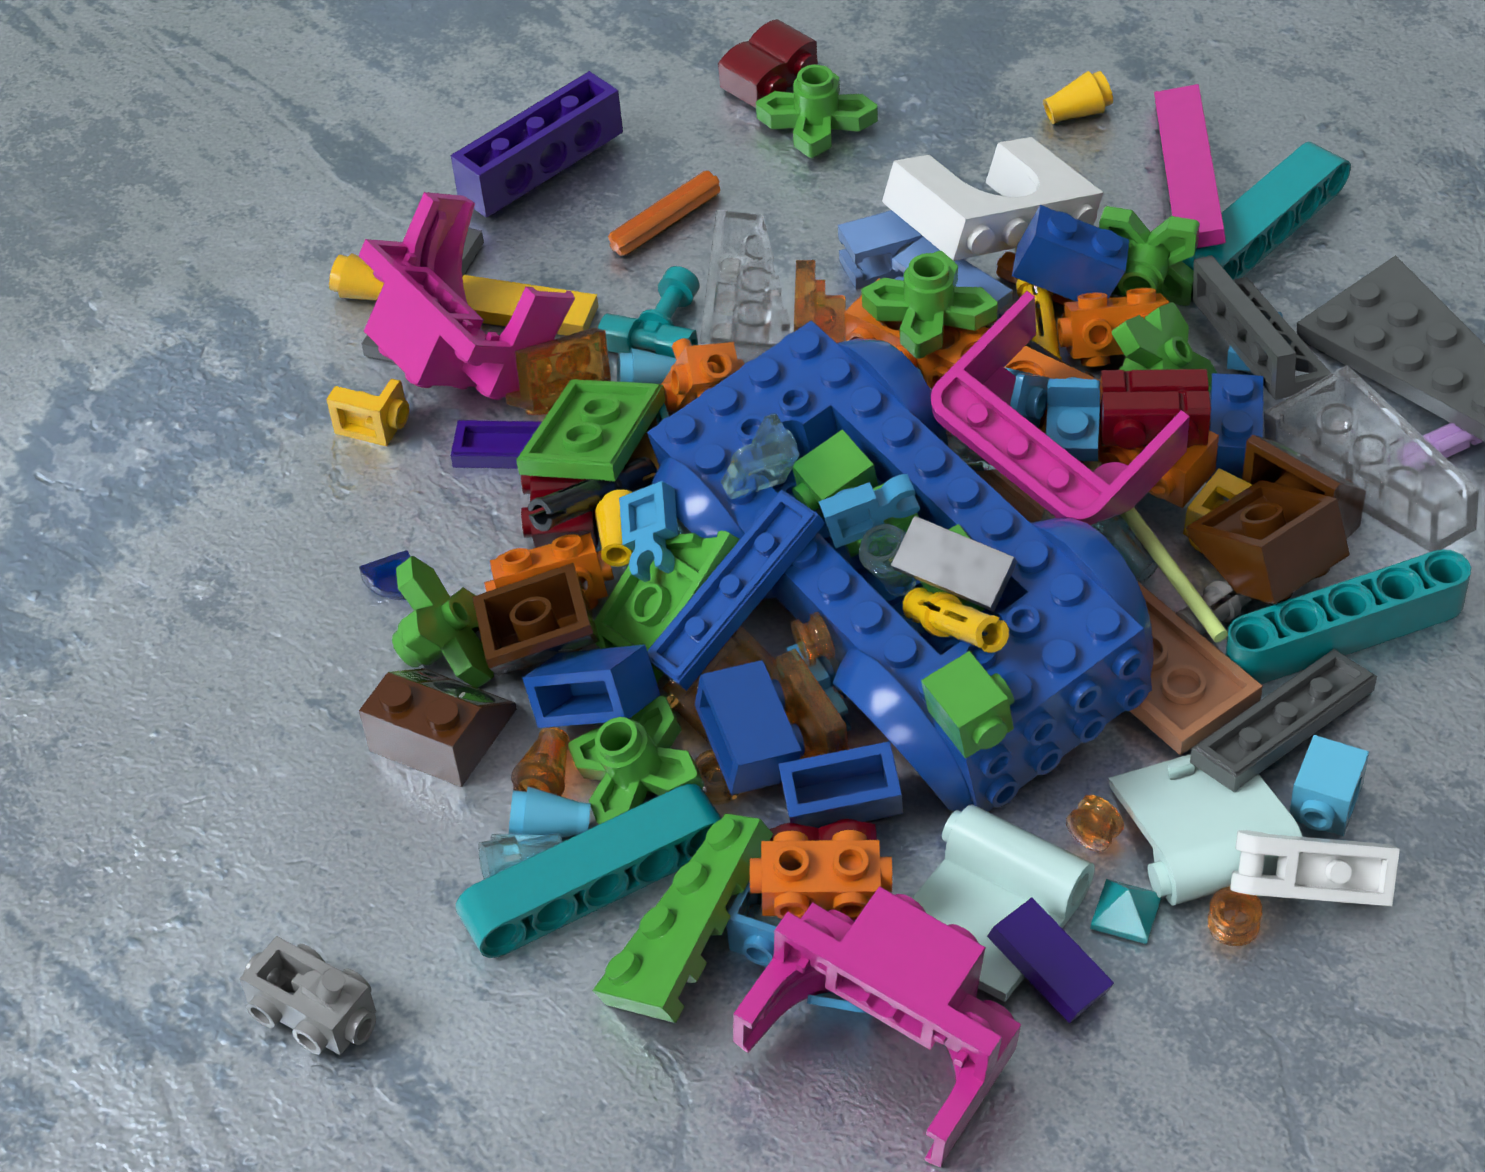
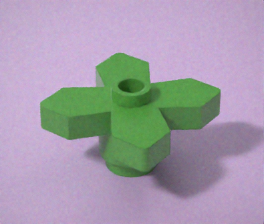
[756,65,878,158]
[1099,206,1200,306]
[861,251,998,359]
[1112,302,1217,395]
[392,556,494,688]
[568,696,704,825]

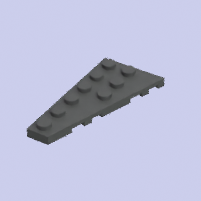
[1297,255,1485,442]

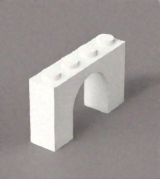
[882,137,1104,261]

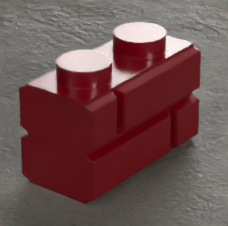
[1100,369,1211,449]

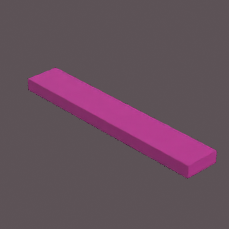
[1154,84,1226,248]

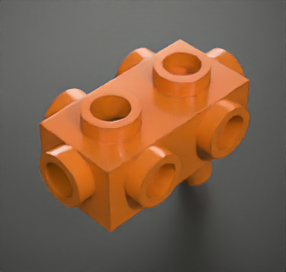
[1057,288,1169,367]
[660,338,744,416]
[484,533,614,610]
[750,830,892,920]

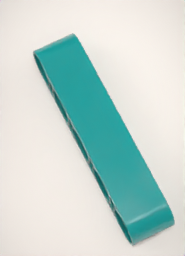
[1182,142,1351,280]
[1225,549,1471,685]
[455,784,722,958]

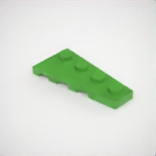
[592,813,773,1023]

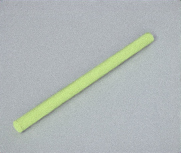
[1083,460,1228,642]

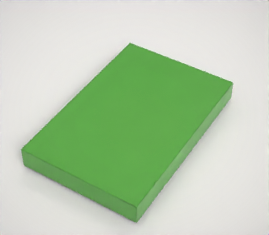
[516,379,666,481]

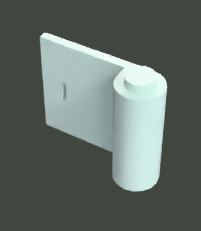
[1109,754,1303,905]
[912,804,1095,1002]

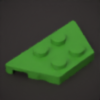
[594,531,740,683]

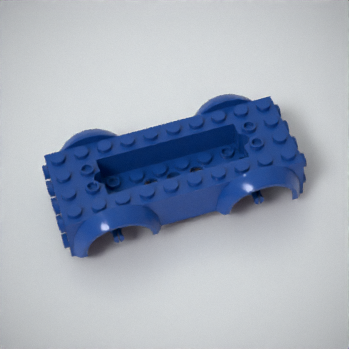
[647,320,1154,812]

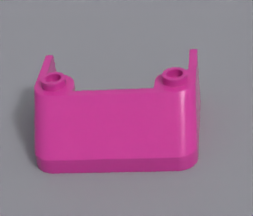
[931,291,1190,525]

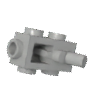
[239,936,376,1055]

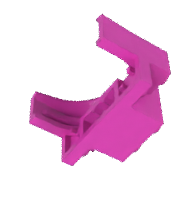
[358,192,575,400]
[733,886,1021,1167]

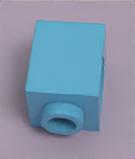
[1290,735,1369,836]

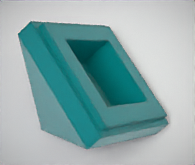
[1090,879,1162,944]

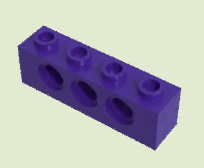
[450,71,623,218]

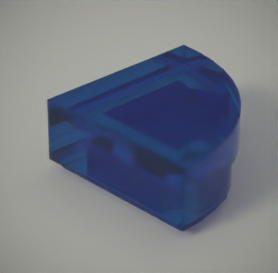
[359,550,410,600]

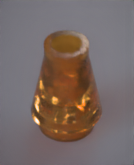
[511,727,570,796]

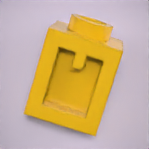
[326,379,409,447]

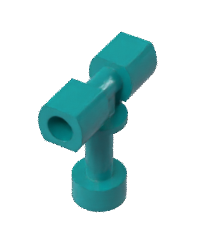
[597,266,700,358]

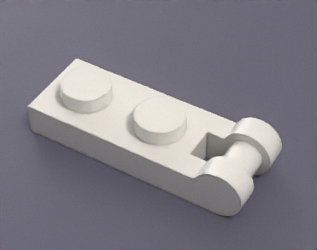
[1230,830,1400,906]

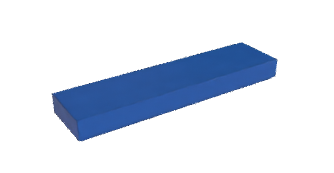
[647,489,825,691]

